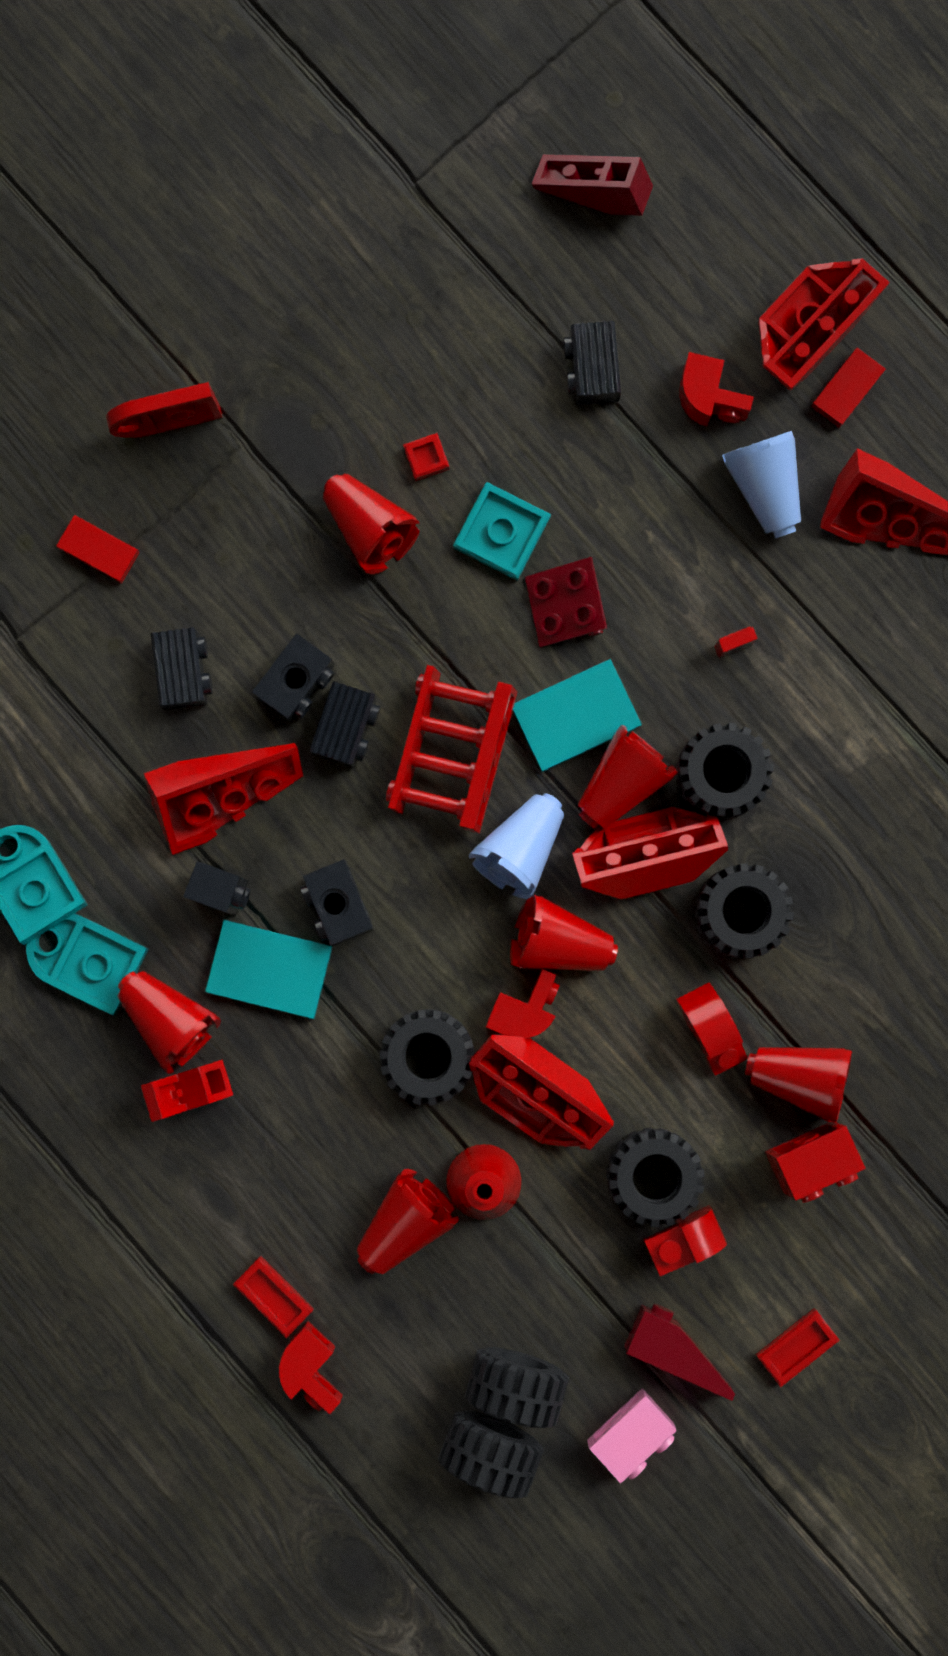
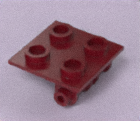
[525,557,607,647]

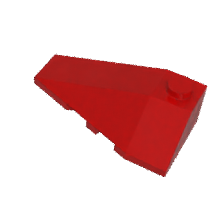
[820,448,948,555]
[144,743,303,855]

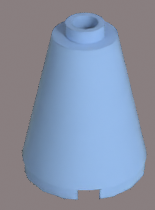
[722,431,801,538]
[469,793,564,899]

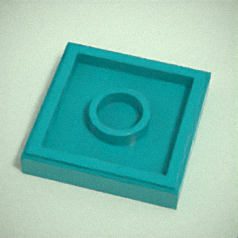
[453,482,551,581]

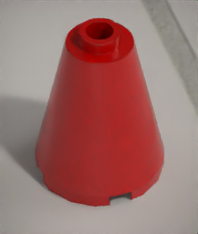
[323,474,420,574]
[578,725,678,829]
[510,895,618,971]
[117,971,221,1074]
[745,1047,852,1123]
[447,1144,521,1220]
[357,1169,459,1274]

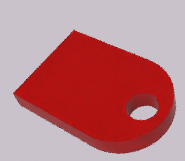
[106,382,223,438]

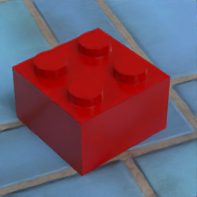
[765,1122,866,1203]

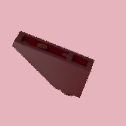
[532,154,653,216]
[624,1304,735,1401]

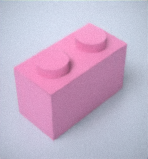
[587,1388,677,1484]

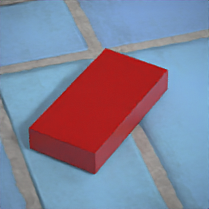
[811,347,886,428]
[56,515,140,584]
[233,1256,314,1338]
[755,1308,840,1387]

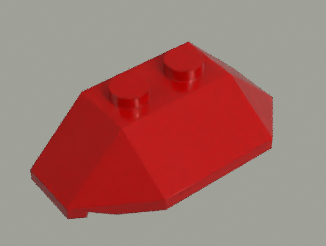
[758,258,890,391]
[572,807,728,900]
[469,1035,614,1150]

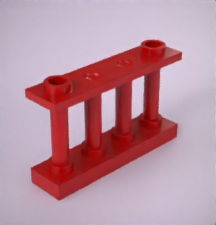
[386,665,518,834]

